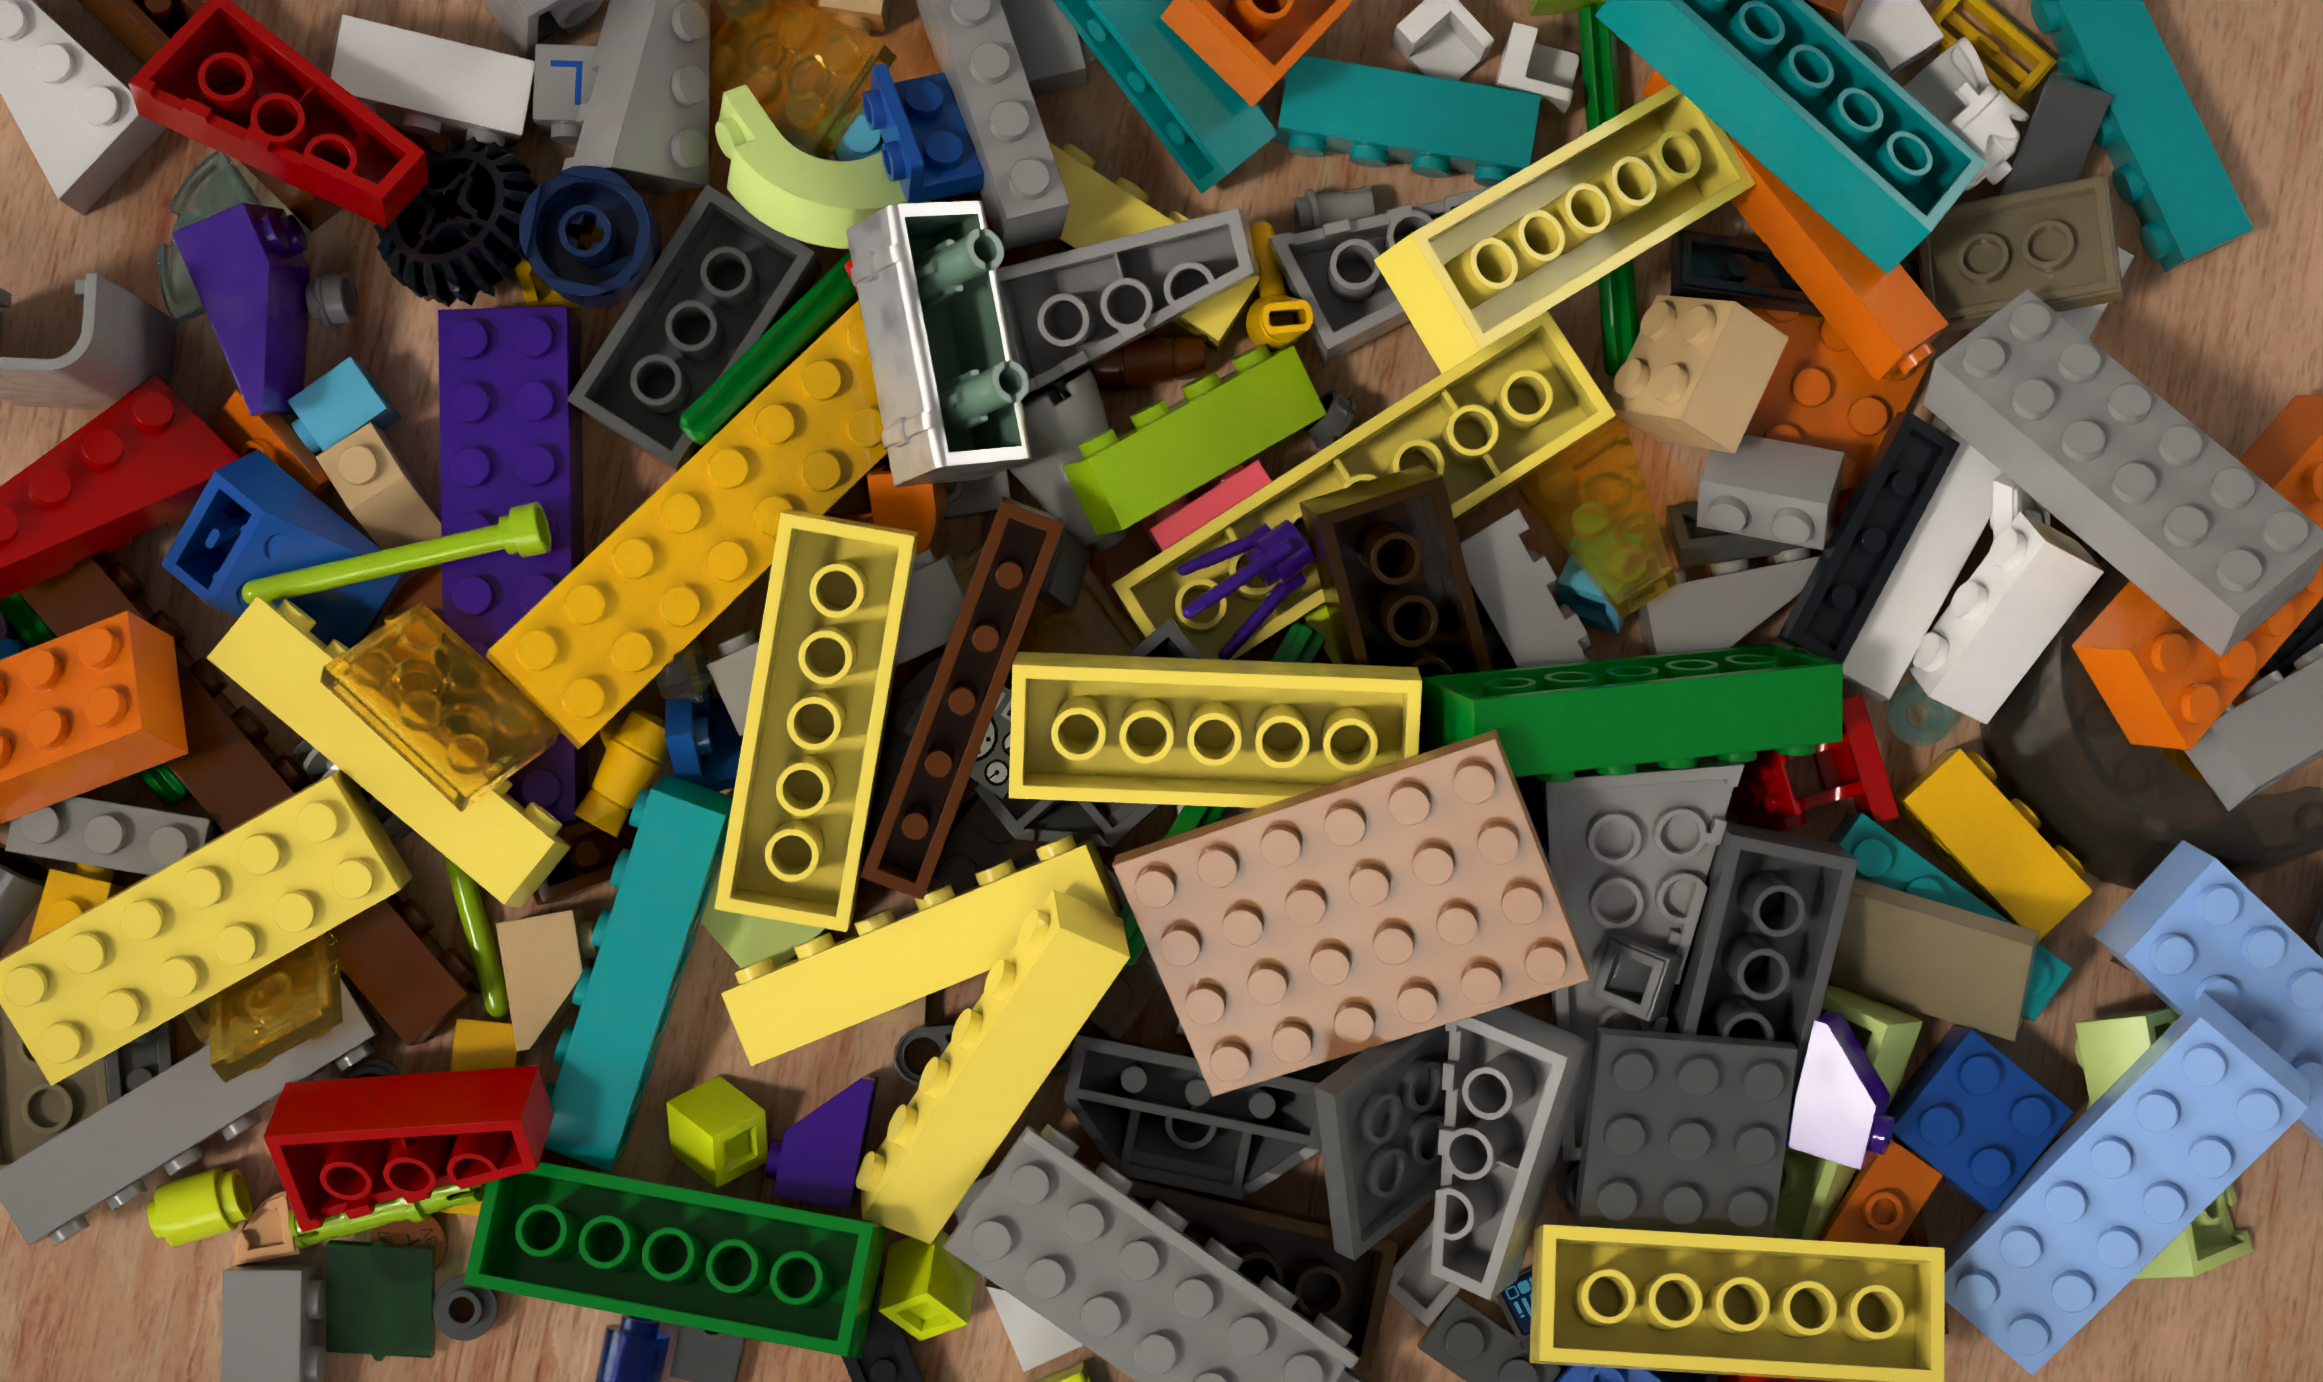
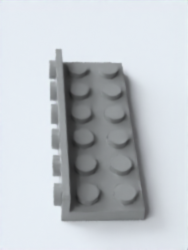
[944,1123,1360,1382]

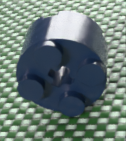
[519,166,662,308]

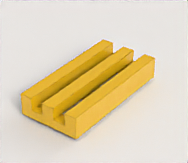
[1931,0,2057,106]

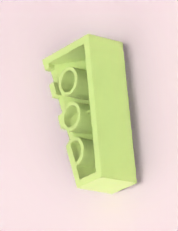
[2075,1007,2254,1279]

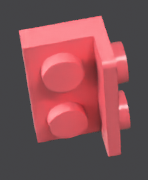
[1139,459,1272,554]

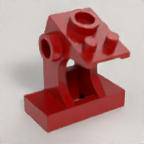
[1732,693,1900,831]

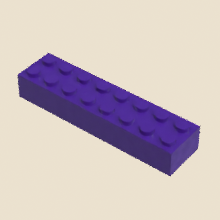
[438,306,589,823]

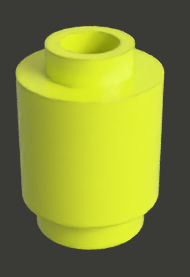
[147,1167,252,1247]

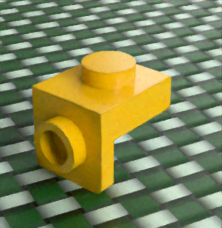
[28,863,127,943]

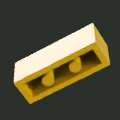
[1894,748,2093,943]

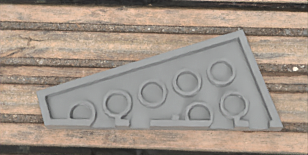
[1542,760,1744,1161]

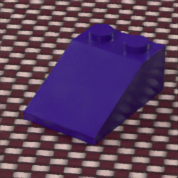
[172,203,309,416]

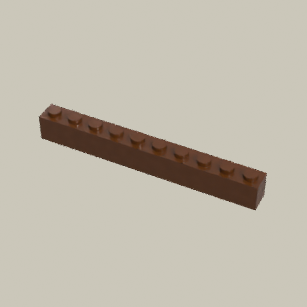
[19,551,481,1046]

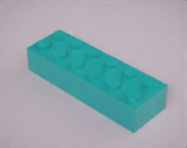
[1595,0,1987,274]

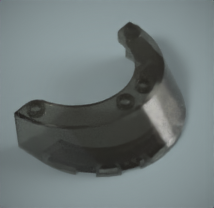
[1980,536,2323,890]

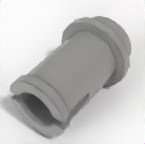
[1293,185,1375,233]

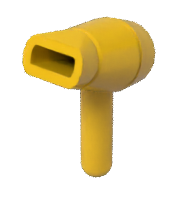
[1245,221,1313,351]
[573,711,669,838]

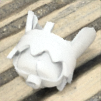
[1902,37,2030,191]

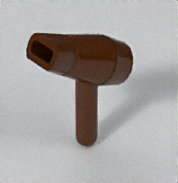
[1082,334,1205,391]

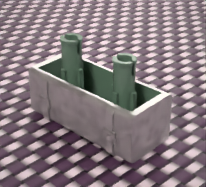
[846,201,1032,487]

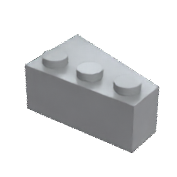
[562,0,710,195]

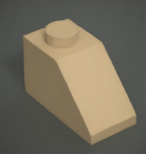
[316,422,441,550]
[496,909,600,1052]

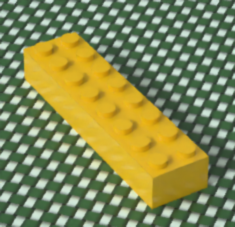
[486,300,888,750]

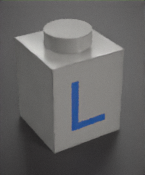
[532,44,597,145]

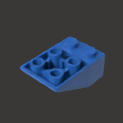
[161,450,406,651]

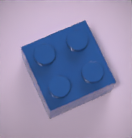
[1886,1026,2074,1213]

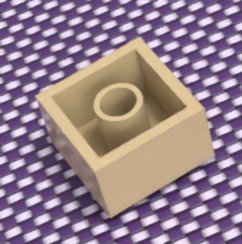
[1607,294,1789,454]

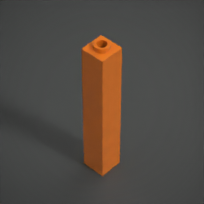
[1642,70,1949,383]

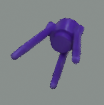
[1177,520,1315,660]

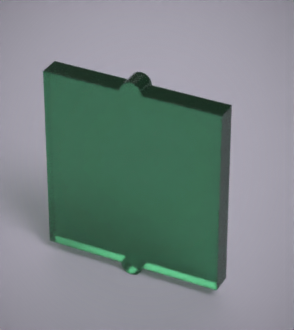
[326,1237,435,1361]

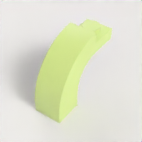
[715,84,931,249]

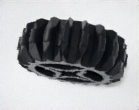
[374,136,539,307]

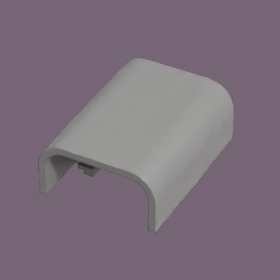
[0,273,177,410]

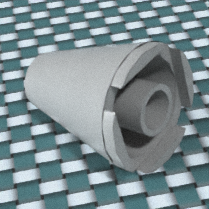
[1009,367,1130,553]

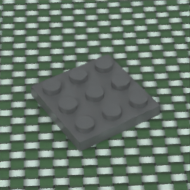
[1314,1025,1450,1261]
[1573,1027,1798,1238]

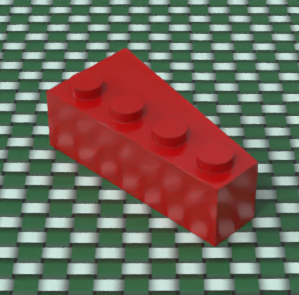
[128,0,429,228]
[0,374,240,600]
[263,1066,554,1232]

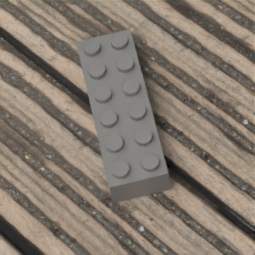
[1923,289,2323,657]

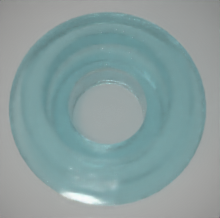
[1887,683,1952,746]

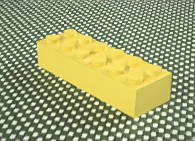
[1374,84,1756,374]
[714,509,919,932]
[1009,652,1422,808]
[0,769,413,1086]
[1529,1224,1945,1382]

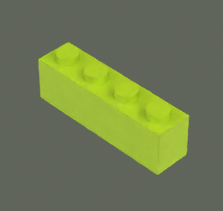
[1062,344,1327,536]

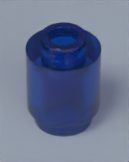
[595,1315,670,1382]

